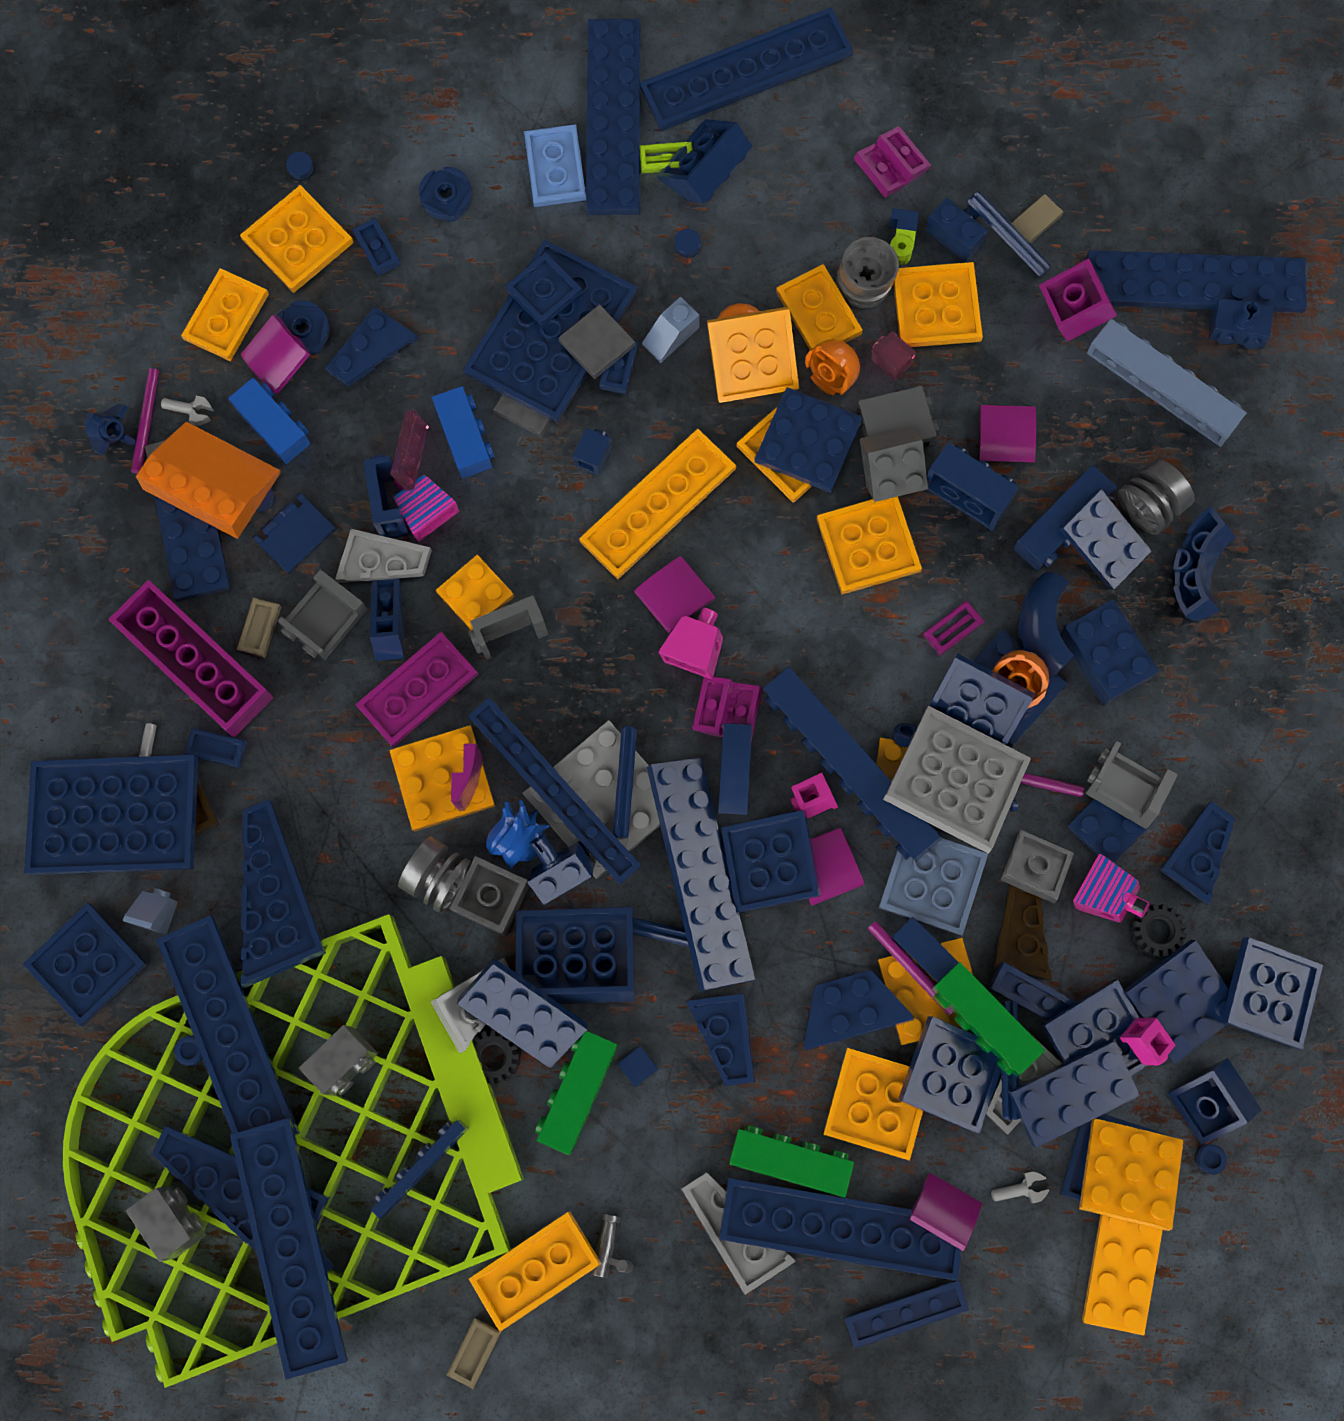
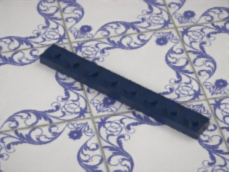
[468,697,641,885]

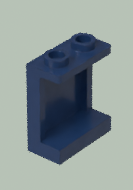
[363,455,410,539]

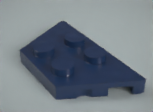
[804,970,914,1051]

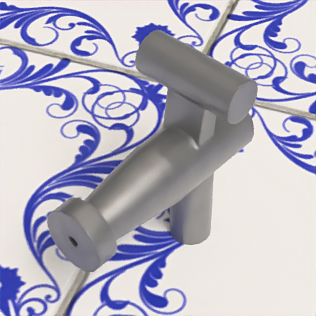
[590,1214,634,1278]

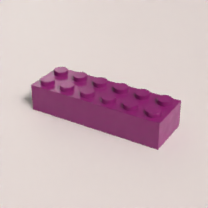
[108,579,274,738]

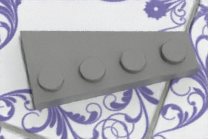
[681,1173,796,1295]

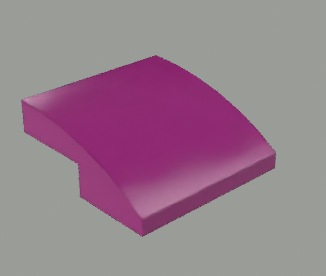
[854,126,931,198]
[241,315,310,394]
[978,405,1036,462]
[634,556,715,633]
[692,677,763,741]
[451,744,482,811]
[808,828,864,906]
[910,1173,982,1251]

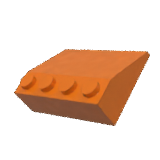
[136,422,281,539]

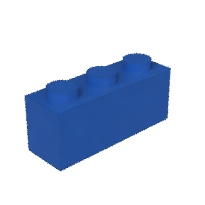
[228,378,311,464]
[432,386,494,479]

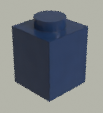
[573,428,613,476]

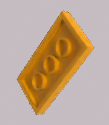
[469,1211,602,1332]
[1082,1214,1163,1335]

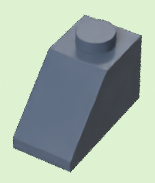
[642,297,700,363]
[123,888,178,935]

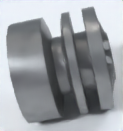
[836,237,899,309]
[1118,459,1195,534]
[398,836,472,914]

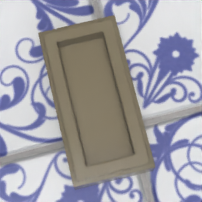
[1011,194,1063,244]
[236,598,281,659]
[447,1317,502,1389]

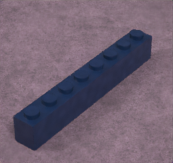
[763,666,942,862]

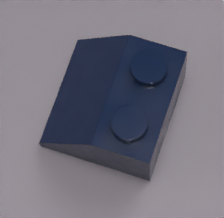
[1168,1058,1262,1145]

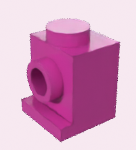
[790,773,838,819]
[1120,1018,1175,1066]

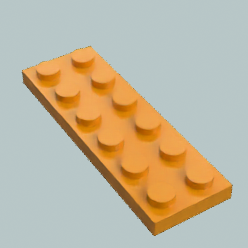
[579,429,736,579]

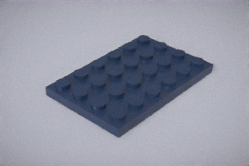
[463,239,638,423]
[24,755,199,875]

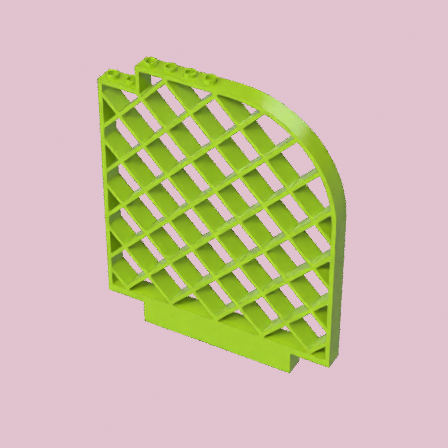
[63,914,524,1388]

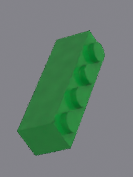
[932,962,1045,1076]
[535,1031,619,1155]
[729,1125,854,1197]

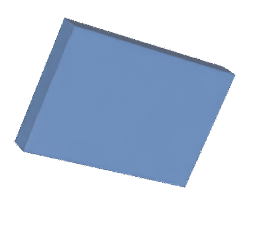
[524,124,586,207]

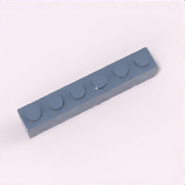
[1087,319,1247,447]

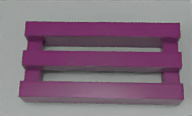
[922,600,985,657]

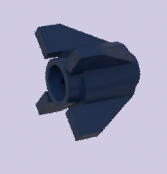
[84,404,136,455]

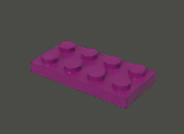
[355,632,479,747]

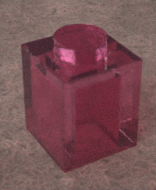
[871,331,916,381]

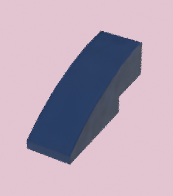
[718,723,752,815]

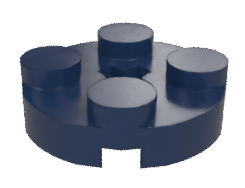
[419,167,473,222]
[277,300,330,354]

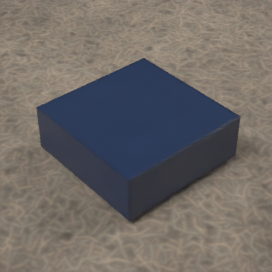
[617,1046,658,1088]

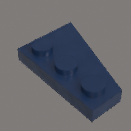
[325,307,419,387]
[1159,801,1235,905]
[686,994,756,1086]

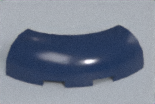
[1173,505,1236,621]
[1018,572,1074,682]

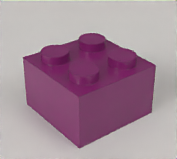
[1039,258,1117,342]

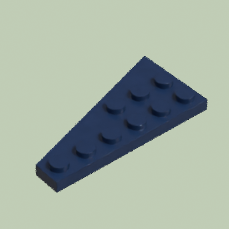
[241,799,326,988]
[152,1126,330,1251]

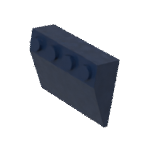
[516,907,635,1004]

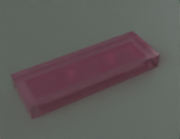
[390,410,429,491]

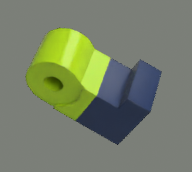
[889,208,919,265]

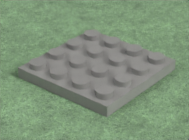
[883,706,1031,853]
[523,720,660,880]

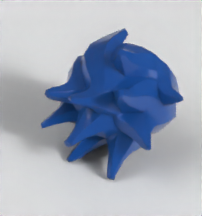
[486,800,549,870]

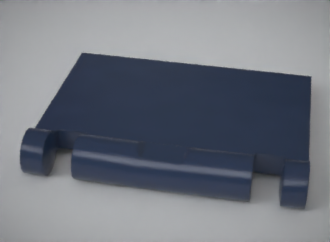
[252,493,336,574]

